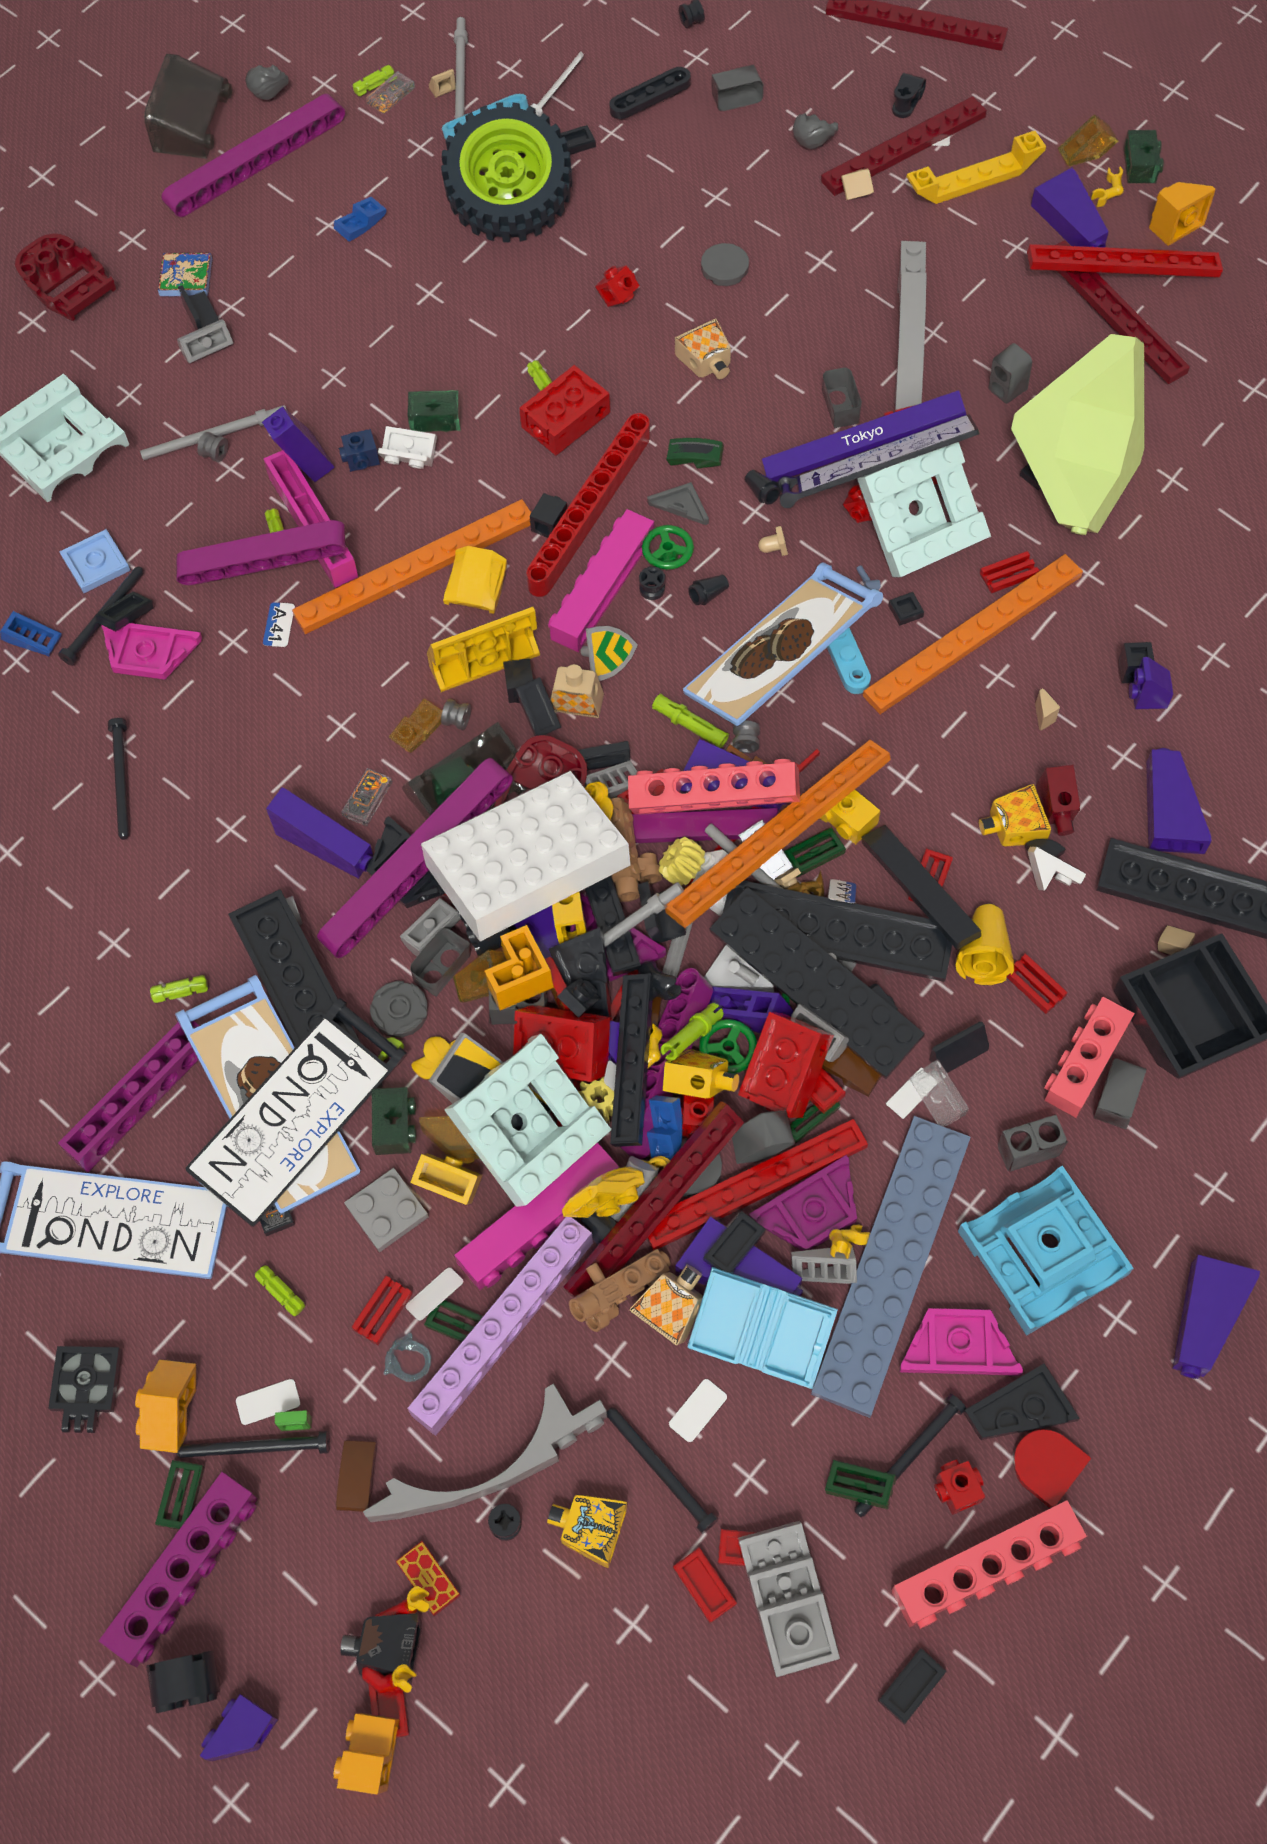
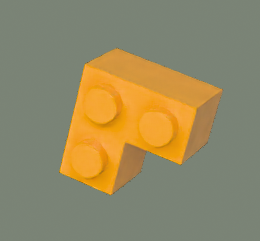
[485,925,553,1011]
[135,1360,196,1453]
[334,1713,399,1795]

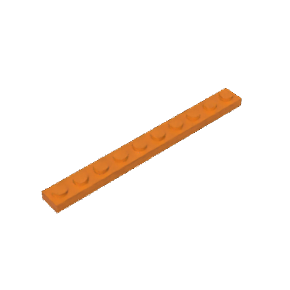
[292,499,531,634]
[863,554,1083,714]
[665,740,891,928]

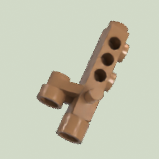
[610,798,662,902]
[569,1249,670,1332]

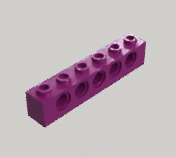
[58,1021,199,1173]
[99,1472,258,1667]

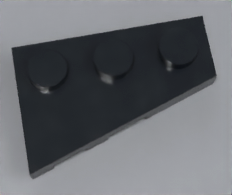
[548,926,611,1017]
[964,1364,1080,1440]

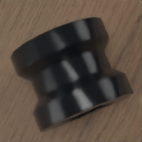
[678,0,705,28]
[639,566,665,600]
[488,1504,522,1541]

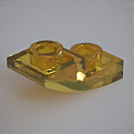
[389,698,442,753]

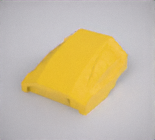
[443,546,507,614]
[562,1167,645,1218]

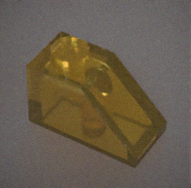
[1058,114,1118,166]
[453,950,507,1003]
[419,1116,480,1163]

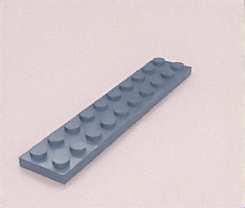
[811,1116,971,1418]

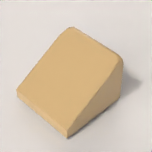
[429,69,456,97]
[841,169,874,200]
[1035,689,1060,731]
[1158,925,1195,955]

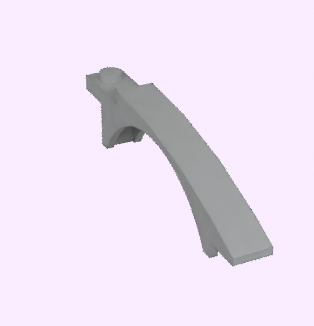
[894,241,926,410]
[363,1384,607,1522]

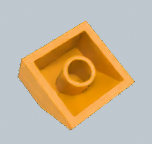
[1149,182,1216,246]

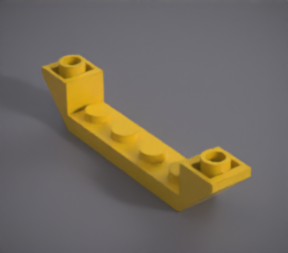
[907,130,1046,204]

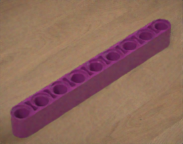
[162,94,345,217]
[317,758,513,958]

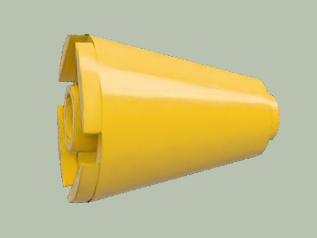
[956,904,1014,985]

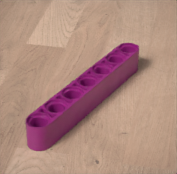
[176,520,346,585]
[620,968,713,1160]

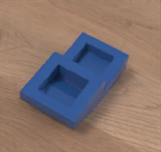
[334,197,387,241]
[647,1095,682,1160]

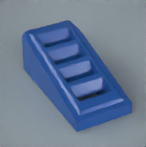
[0,611,62,656]

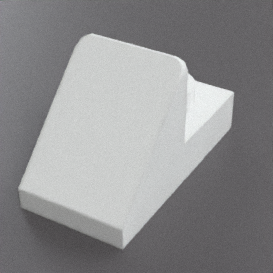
[1028,847,1086,891]

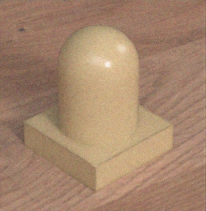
[758,526,788,556]
[774,868,801,889]

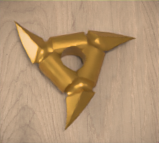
[787,870,824,897]

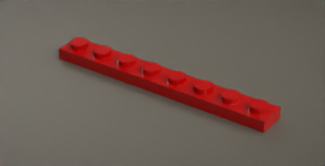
[1027,244,1223,277]
[647,1119,868,1251]

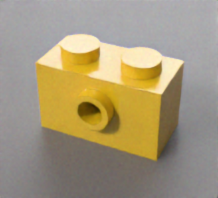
[820,790,880,845]
[410,1153,483,1205]

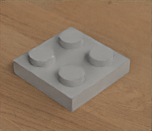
[344,1168,429,1252]

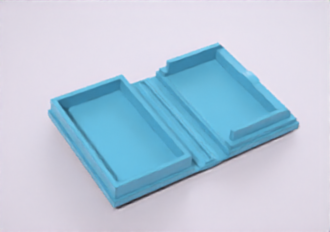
[687,1267,838,1389]

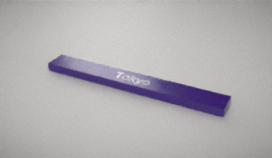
[762,390,967,482]

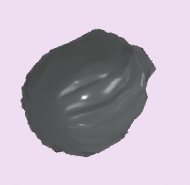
[245,65,289,100]
[793,113,839,149]

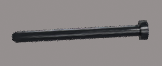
[58,566,144,666]
[108,718,129,840]
[854,1393,967,1517]
[606,1407,719,1534]
[176,1431,330,1458]

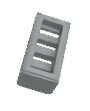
[584,761,637,799]
[791,1247,857,1284]

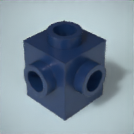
[339,429,380,472]

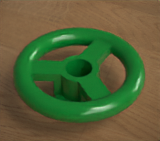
[642,525,694,570]
[699,1019,757,1074]

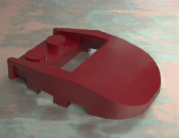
[15,234,116,321]
[492,735,587,809]

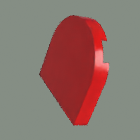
[1014,1430,1091,1508]

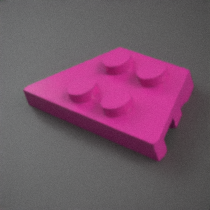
[101,623,202,680]
[900,1308,1023,1376]

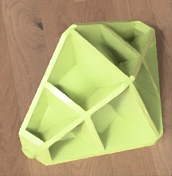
[1011,334,1144,535]

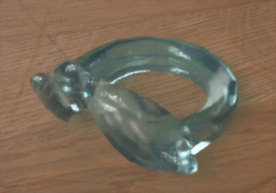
[383,1333,431,1382]

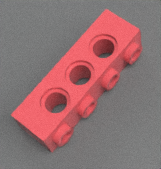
[1044,997,1135,1118]

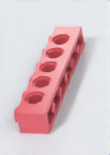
[628,759,800,814]
[891,1500,1087,1629]

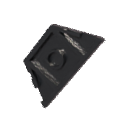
[367,816,446,908]

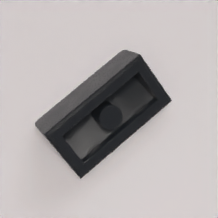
[929,1022,989,1076]

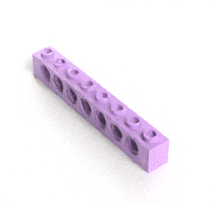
[407,1217,593,1436]

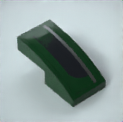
[666,438,724,469]

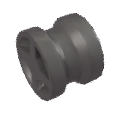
[197,432,228,462]
[441,699,471,730]
[732,721,760,753]

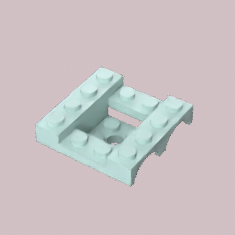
[0,374,129,502]
[857,442,991,577]
[444,1034,611,1207]

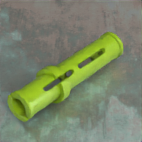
[652,693,729,748]
[661,1003,724,1061]

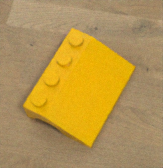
[427,607,540,692]

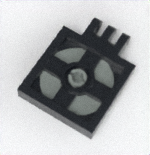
[48,1346,122,1433]

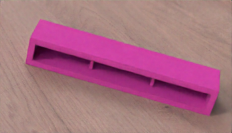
[264,450,358,588]
[548,509,654,652]
[454,1142,619,1290]

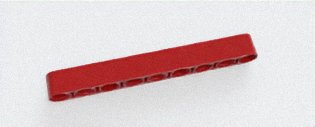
[526,413,650,597]

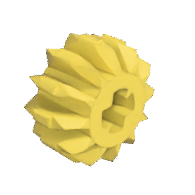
[659,837,705,885]
[578,1076,614,1124]

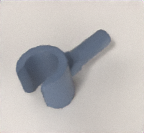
[857,566,881,591]

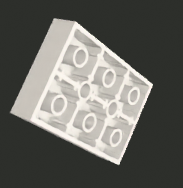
[421,771,630,941]

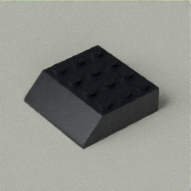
[1114,933,1267,1079]

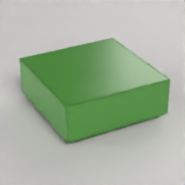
[275,1410,312,1431]

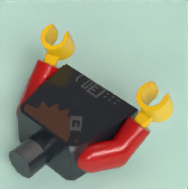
[341,1586,429,1694]

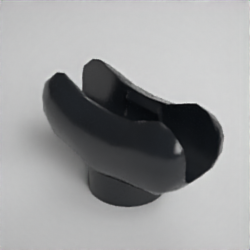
[638,960,681,1001]

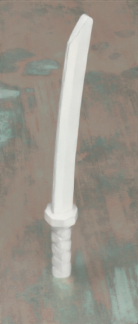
[530,51,584,116]

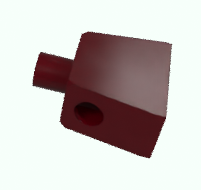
[1036,765,1080,836]

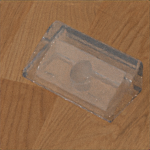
[909,1060,969,1127]

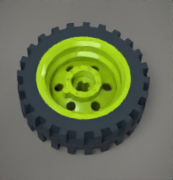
[441,102,572,243]

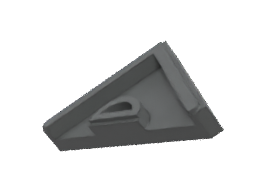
[647,482,709,525]

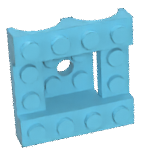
[958,1166,1134,1335]

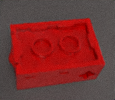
[519,365,610,456]
[513,1005,610,1082]
[738,1012,834,1118]

